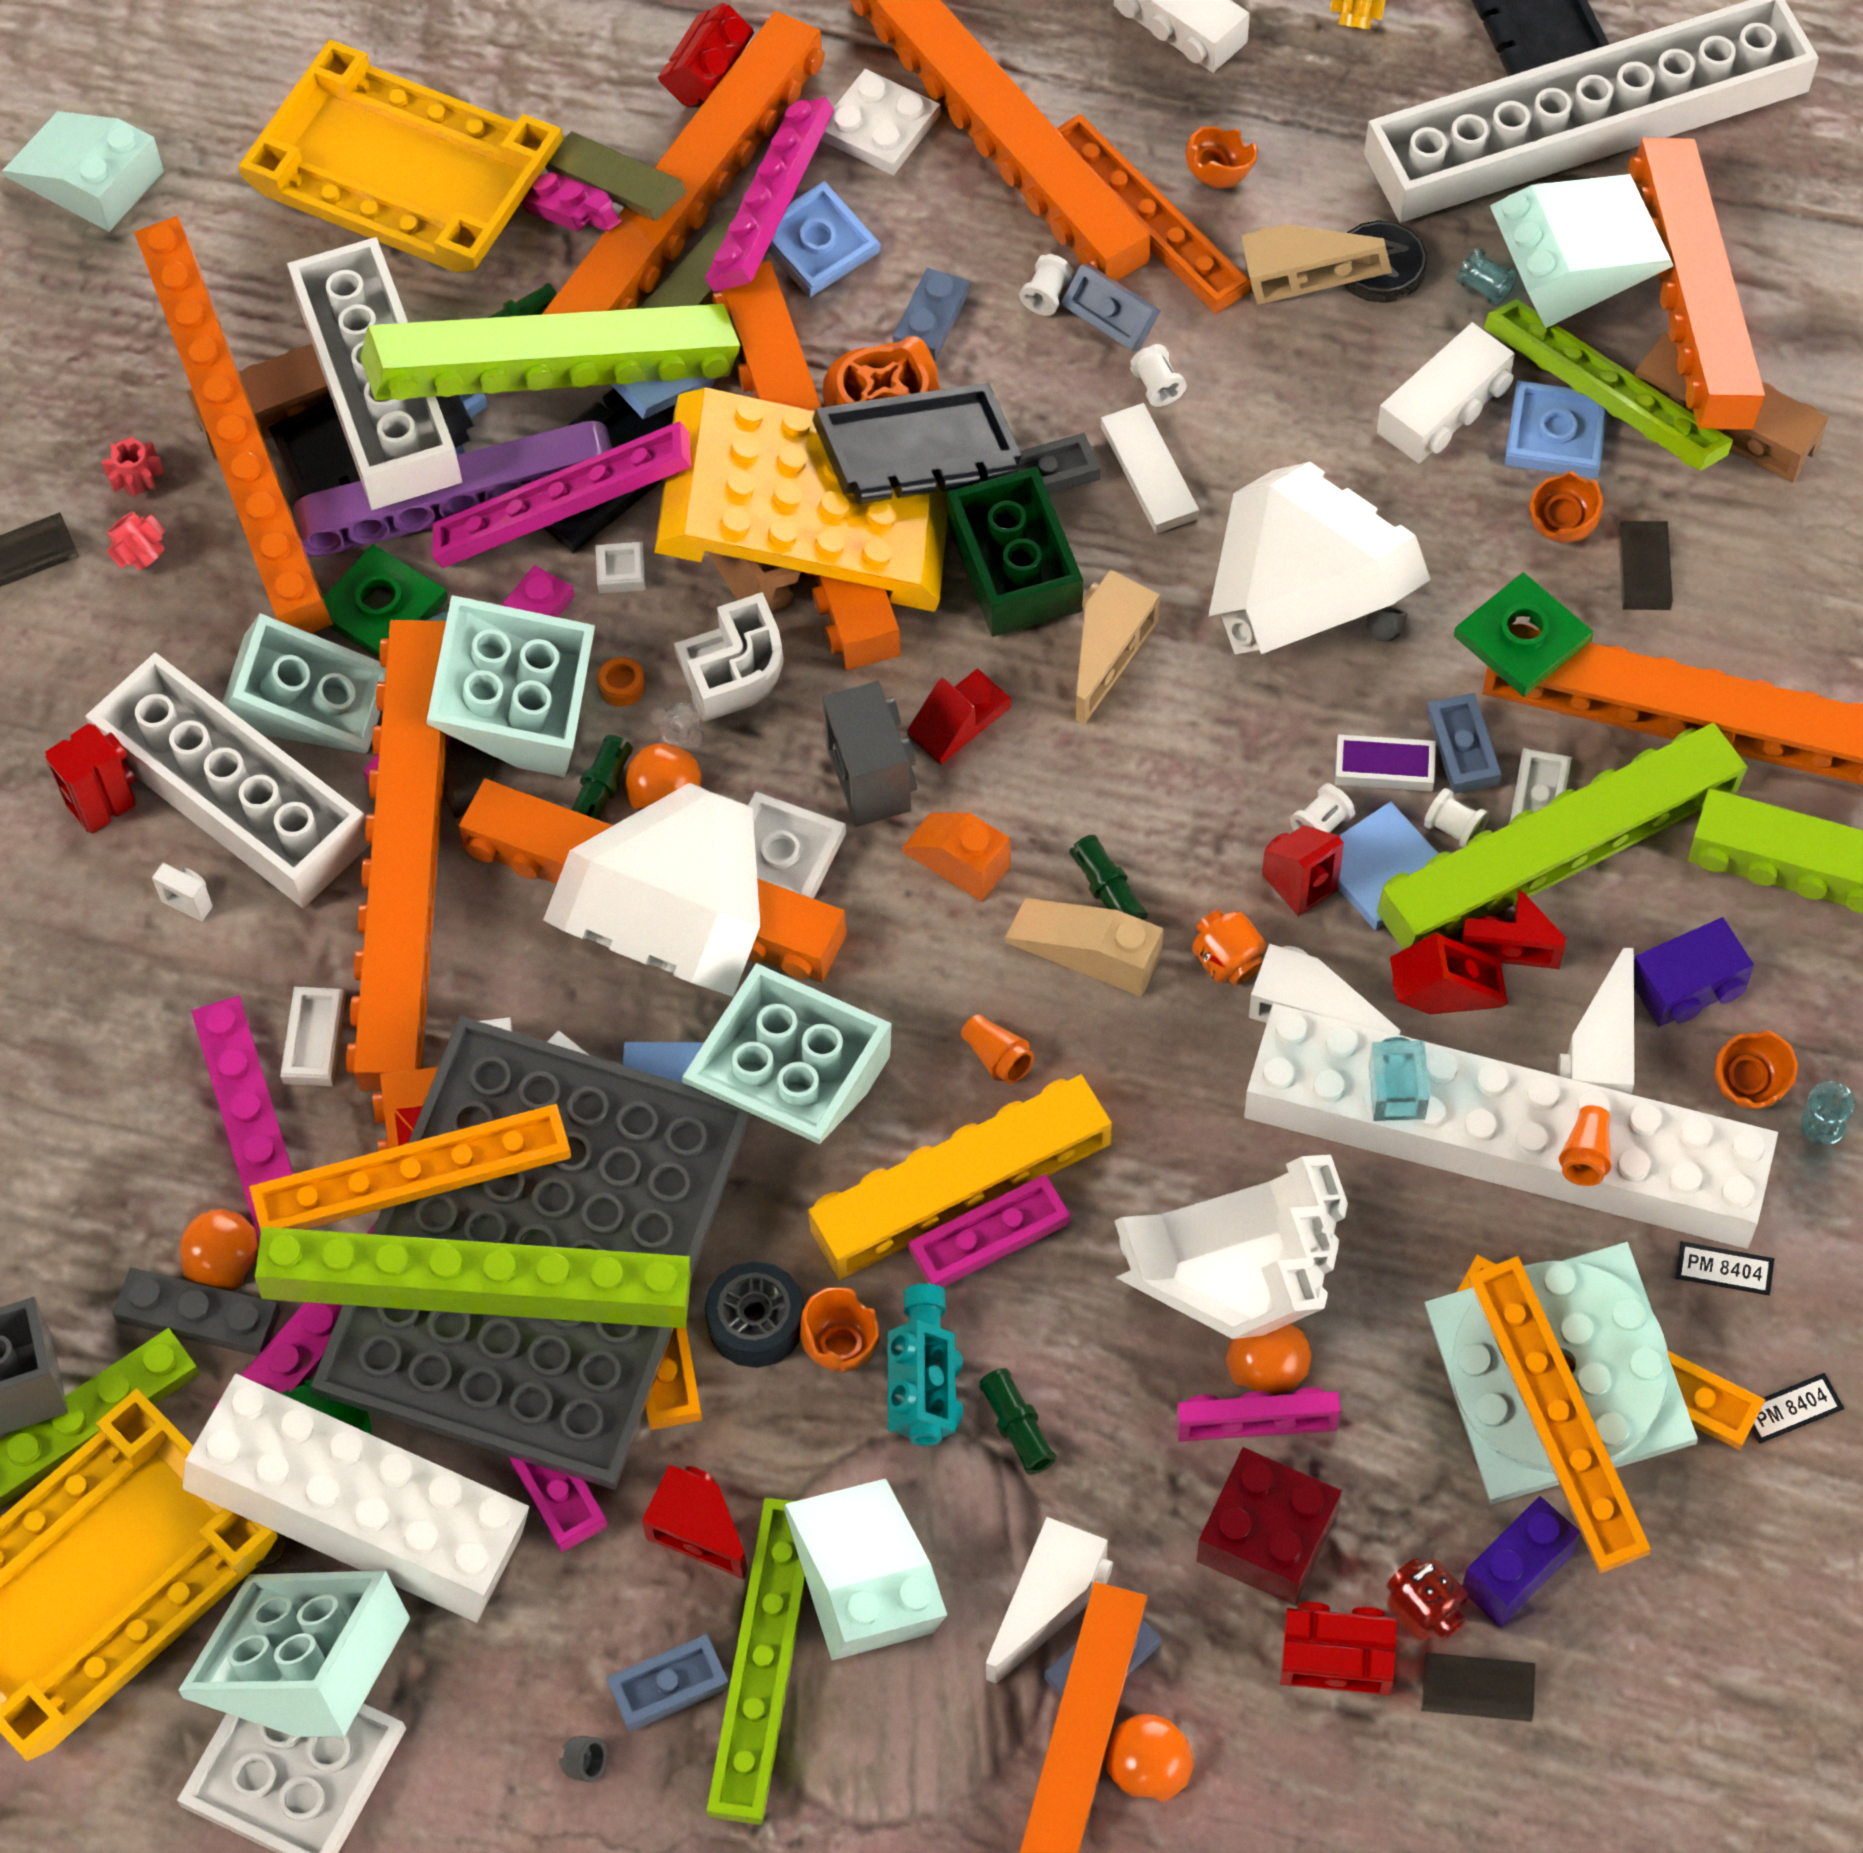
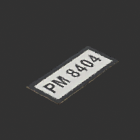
[1676,1241,1774,1296]
[1751,1373,1844,1444]

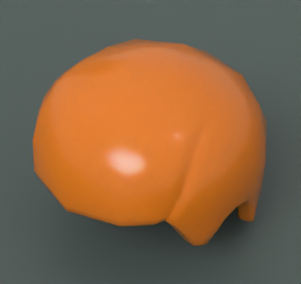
[1185,126,1258,189]
[1529,471,1603,544]
[623,743,702,810]
[1714,1030,1798,1110]
[179,1209,259,1291]
[800,1287,880,1372]
[1225,1323,1312,1396]
[1105,1714,1195,1802]

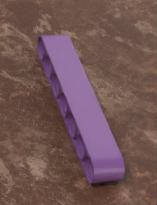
[293,421,613,557]

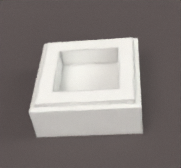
[595,542,646,594]

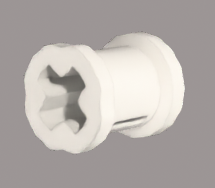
[1019,254,1075,316]
[1130,344,1187,407]
[1290,783,1355,833]
[1424,788,1489,848]

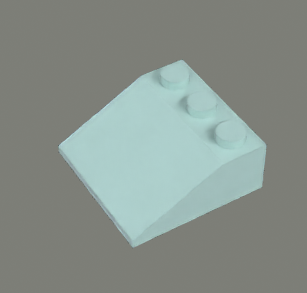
[1490,174,1674,328]
[426,595,595,777]
[682,963,892,1144]
[178,1571,410,1737]

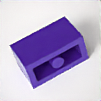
[1634,917,1754,1027]
[1461,1496,1581,1627]

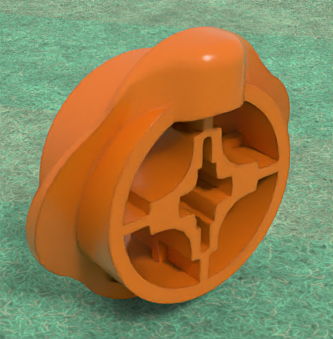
[822,336,941,407]

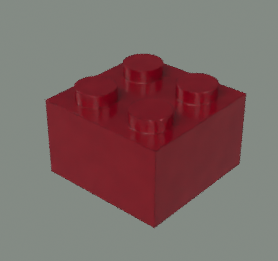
[1196,1447,1342,1606]

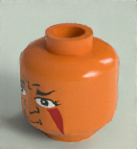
[1192,910,1266,986]

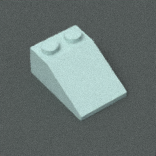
[2,111,164,232]
[222,613,386,754]
[783,1479,947,1660]

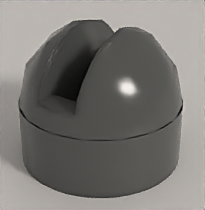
[1366,606,1408,641]
[559,1736,607,1782]

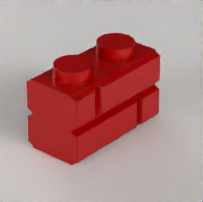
[658,2,754,108]
[45,723,137,834]
[1280,1601,1397,1696]

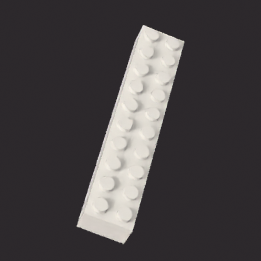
[1364,0,1819,223]
[1244,1003,1778,1249]

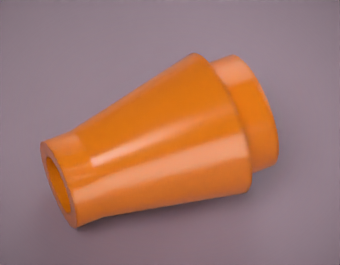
[961,1014,1035,1084]
[1559,1105,1611,1186]

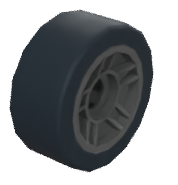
[704,1261,804,1368]

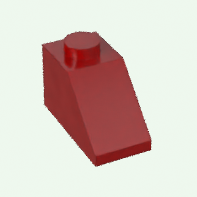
[1262,825,1344,917]
[1390,933,1508,1015]
[642,1464,748,1579]

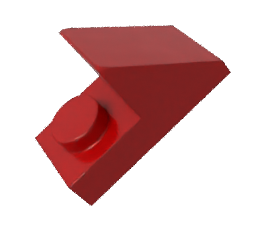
[907,668,1011,765]
[1460,890,1566,969]

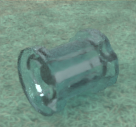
[1456,248,1518,307]
[1800,1081,1855,1144]

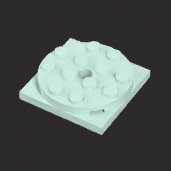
[1425,1242,1698,1505]

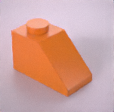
[902,812,1011,902]

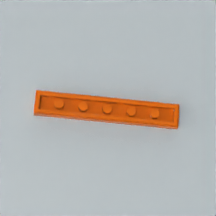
[1056,113,1251,314]
[1019,1581,1147,1853]

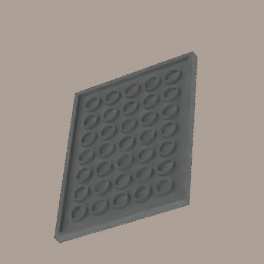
[310,1015,752,1490]

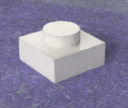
[152,863,213,922]

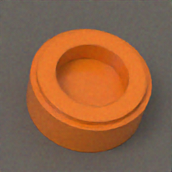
[596,657,646,707]

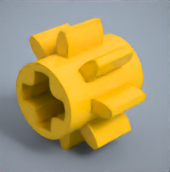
[1330,0,1386,30]

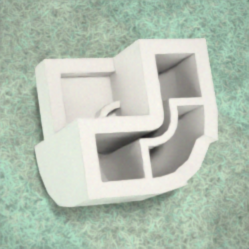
[674,592,783,722]

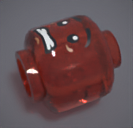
[1387,1558,1468,1640]

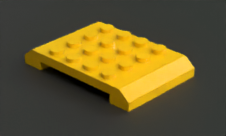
[238,39,563,273]
[654,388,950,612]
[0,1388,278,1762]

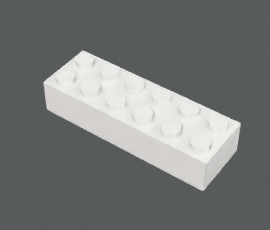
[287,237,463,510]
[85,652,371,909]
[182,1373,529,1623]

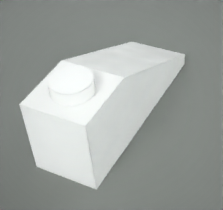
[1249,944,1401,1035]
[1557,948,1634,1094]
[986,1517,1113,1684]

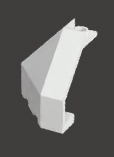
[1208,462,1431,654]
[543,783,760,997]
[1114,1155,1348,1339]

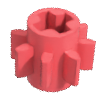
[101,436,164,497]
[106,511,166,571]

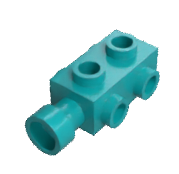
[887,1284,963,1446]

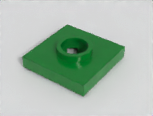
[323,544,448,659]
[1454,572,1594,697]

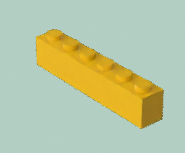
[808,1074,1112,1281]

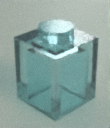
[1368,1037,1430,1121]

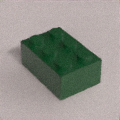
[947,467,1083,637]

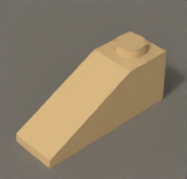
[1241,224,1392,305]
[1076,569,1160,725]
[1005,898,1163,997]

